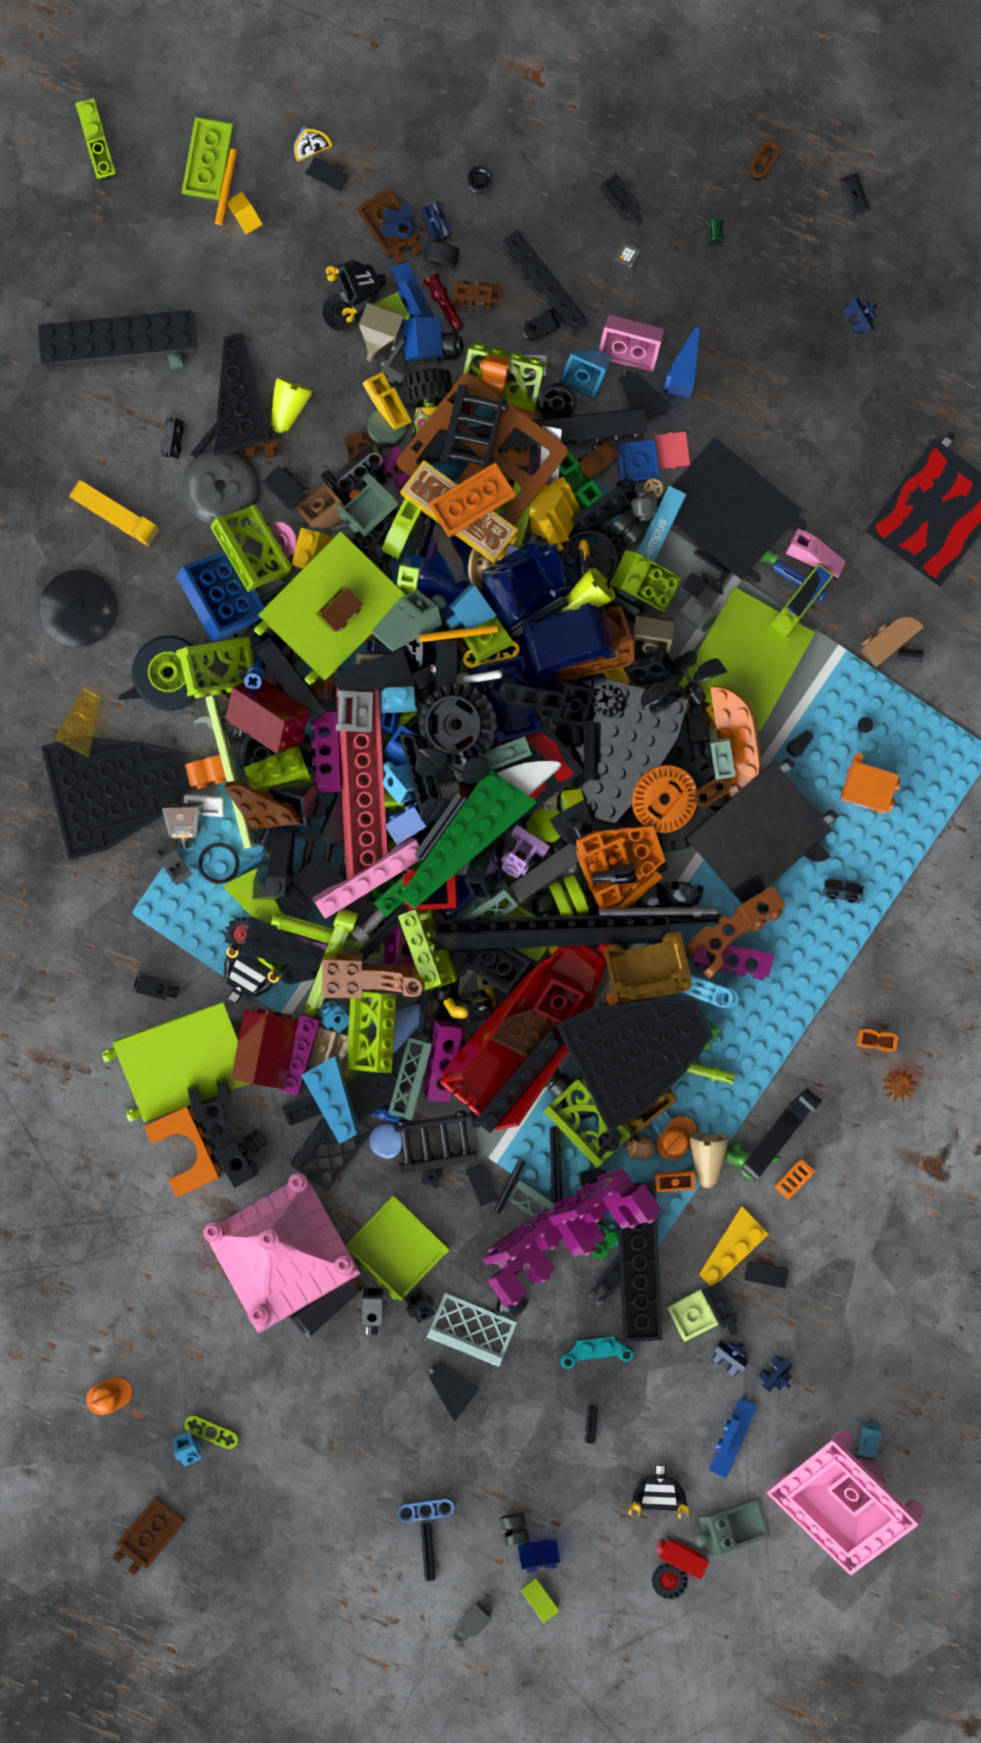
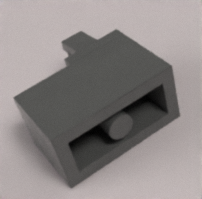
[452,1601,492,1644]

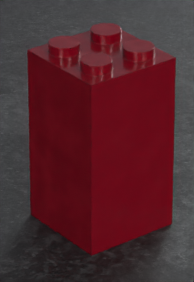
[225,679,310,754]
[231,1007,298,1089]

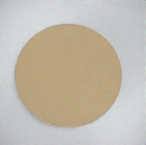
[468,548,499,592]

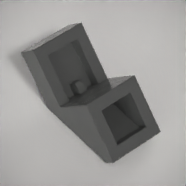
[152,839,192,886]

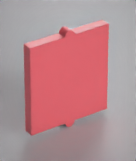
[654,431,690,469]

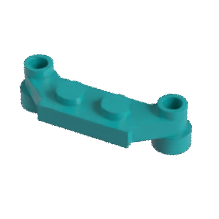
[560,1336,634,1369]

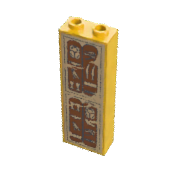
[400,461,519,564]

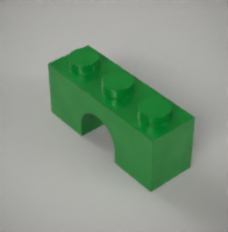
[558,450,604,510]

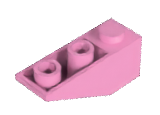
[786,528,845,578]

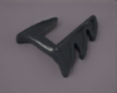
[694,549,732,595]

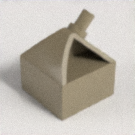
[359,303,404,362]
[632,611,675,655]

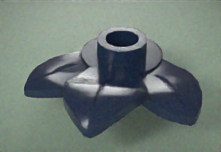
[380,203,415,239]

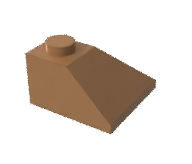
[295,483,345,528]

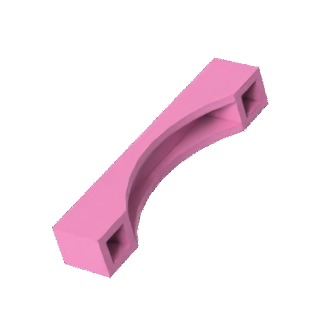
[312,836,420,919]

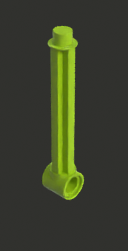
[305,908,358,1016]
[270,912,384,959]

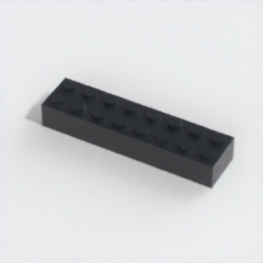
[38,310,198,367]
[617,1182,663,1342]

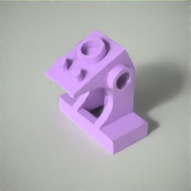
[501,825,550,879]

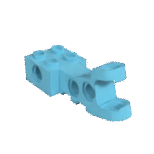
[663,974,741,1009]

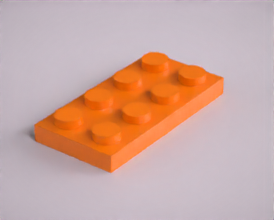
[428,462,516,538]

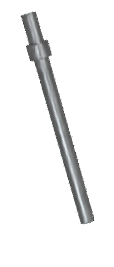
[599,905,717,917]

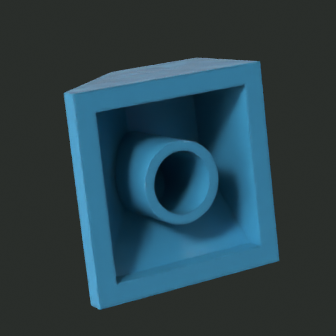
[559,349,612,398]

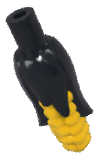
[577,540,592,578]

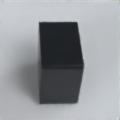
[680,572,707,598]

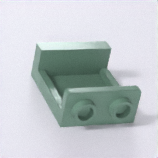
[335,474,398,536]
[708,725,735,780]

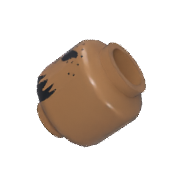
[625,1134,655,1161]

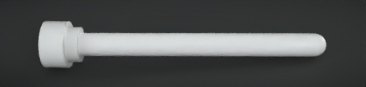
[457,670,502,685]

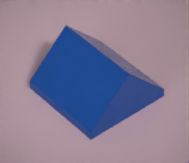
[403,316,444,361]

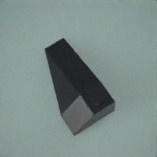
[252,825,296,900]

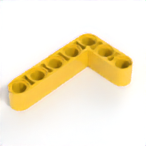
[69,480,159,547]

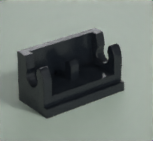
[281,1095,322,1126]

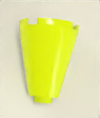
[270,377,313,434]
[560,568,615,619]

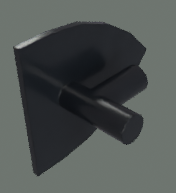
[549,800,592,847]

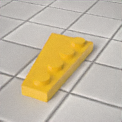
[699,1206,769,1285]

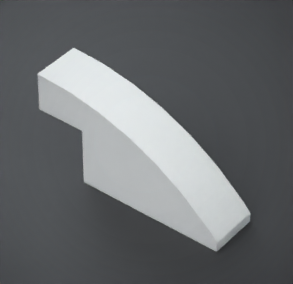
[497,761,561,796]

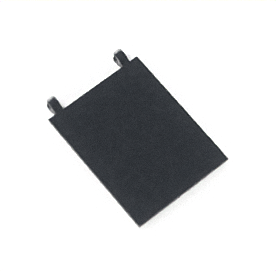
[657,437,807,583]
[686,758,838,904]

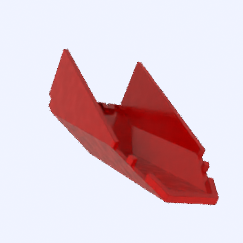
[440,945,606,1130]

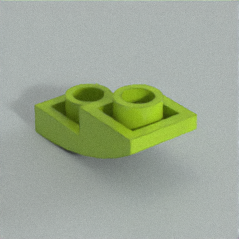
[520,1577,559,1623]

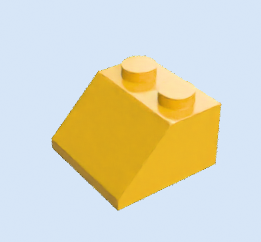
[291,528,334,570]

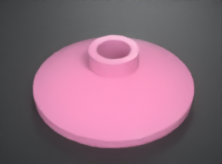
[269,522,297,559]

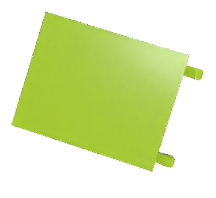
[255,531,406,685]
[679,587,816,732]
[102,1001,250,1122]

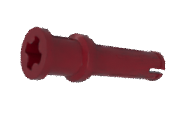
[423,273,464,331]

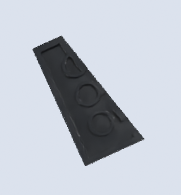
[241,916,323,972]

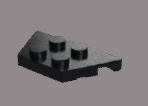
[418,977,460,1046]

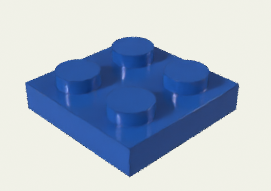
[616,440,660,482]

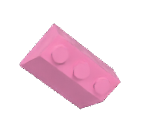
[599,314,664,373]

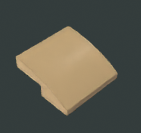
[308,1028,350,1077]

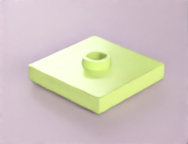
[667,1289,719,1342]

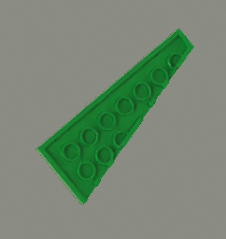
[399,770,537,909]

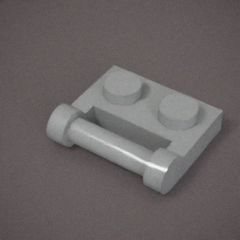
[336,691,373,732]

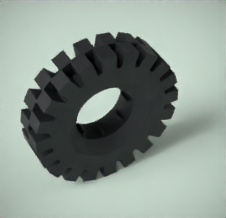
[621,745,722,852]

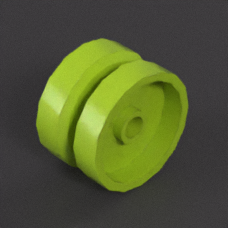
[548,874,590,916]

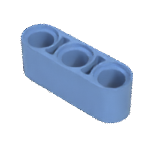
[398,1497,454,1522]

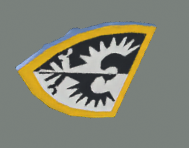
[294,126,332,162]

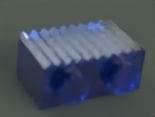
[518,1538,560,1573]

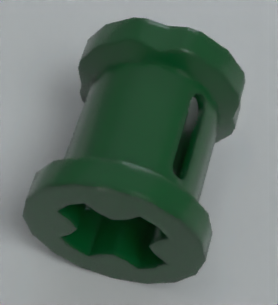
[707,219,725,242]

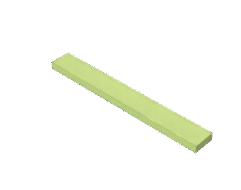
[205,696,256,849]

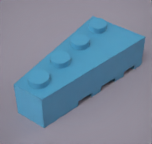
[301,1055,360,1144]

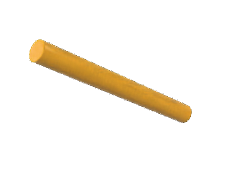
[215,149,238,225]
[419,625,498,642]

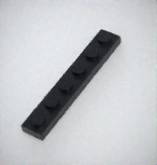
[474,1029,564,1134]

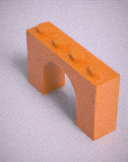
[144,1106,221,1197]

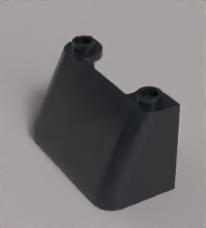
[287,1276,365,1340]

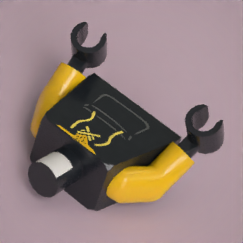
[437,979,498,1023]

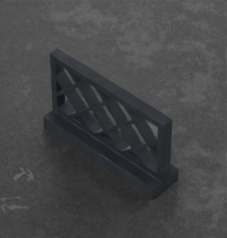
[290,1115,374,1191]

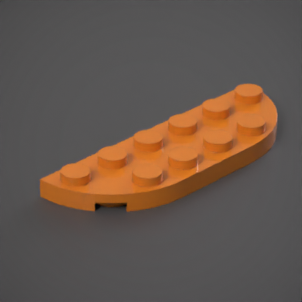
[710,685,761,800]

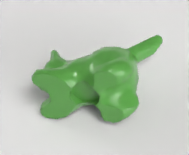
[724,1140,781,1179]

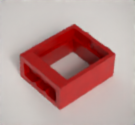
[403,868,456,910]
[656,1536,710,1580]

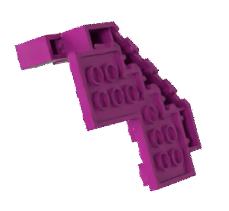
[482,1168,662,1306]

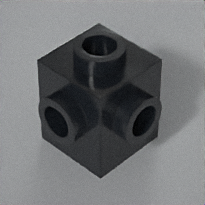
[404,1288,435,1323]

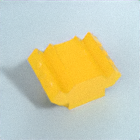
[529,477,581,552]

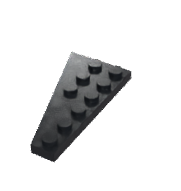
[213,332,271,456]

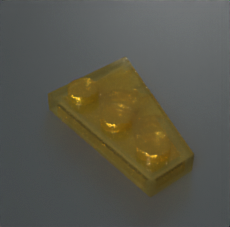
[54,689,100,758]

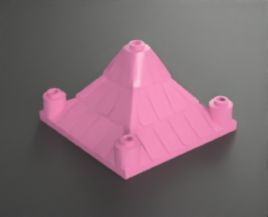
[203,1173,361,1333]
[767,1430,924,1575]

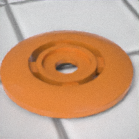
[632,765,697,833]

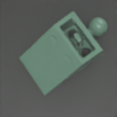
[372,589,446,651]
[694,1499,769,1555]

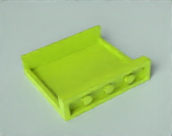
[345,1195,450,1301]

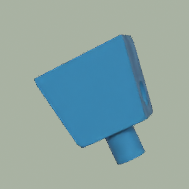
[446,584,496,630]

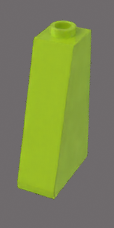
[223,868,289,935]

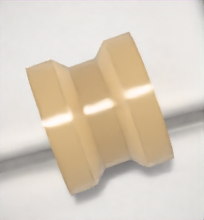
[643,479,663,499]

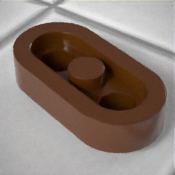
[750,141,780,178]
[694,778,730,807]

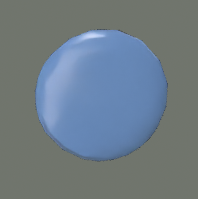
[370,1124,403,1158]

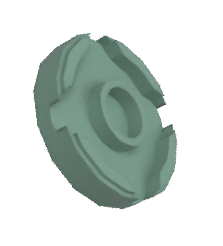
[367,410,406,445]

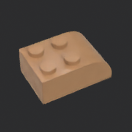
[861,617,924,668]

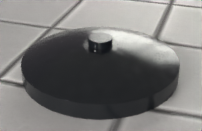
[39,569,117,648]

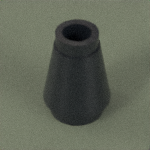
[785,730,814,758]

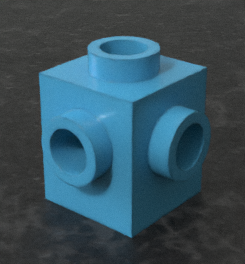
[431,460,462,483]
[319,999,349,1034]
[172,1431,202,1467]

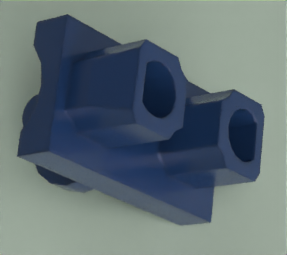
[421,201,452,241]
[843,298,878,334]
[712,1340,749,1376]
[757,1356,793,1392]

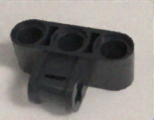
[337,444,387,492]

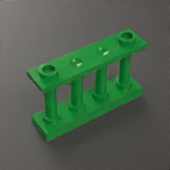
[365,838,427,917]

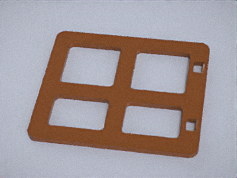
[397,374,568,525]

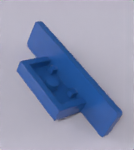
[391,261,434,317]
[709,1399,757,1478]

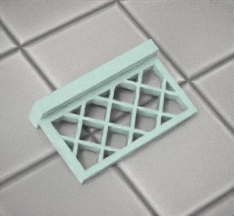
[427,1293,517,1367]

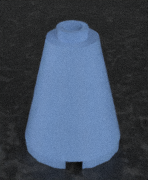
[371,1002,420,1053]

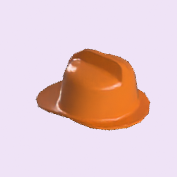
[657,1116,697,1160]
[86,1377,132,1415]

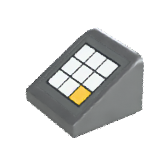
[614,243,641,269]

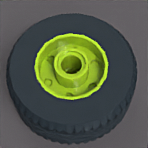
[132,635,206,711]

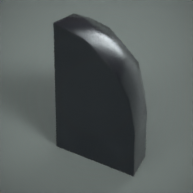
[495,1297,529,1317]

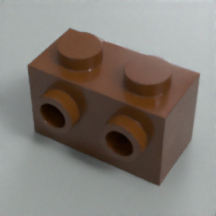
[578,440,620,482]
[315,586,363,632]

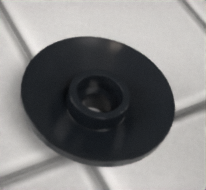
[322,292,361,331]

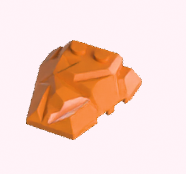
[576,825,665,908]

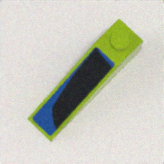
[771,563,834,637]

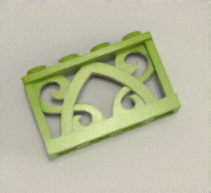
[463,342,546,411]
[210,504,292,592]
[176,636,254,699]
[398,909,458,990]
[346,992,396,1073]
[544,1078,632,1168]

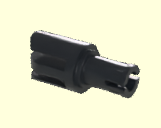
[592,864,638,885]

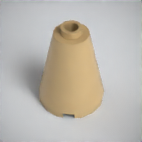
[690,1132,729,1188]

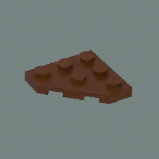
[224,780,301,829]
[491,1008,559,1057]

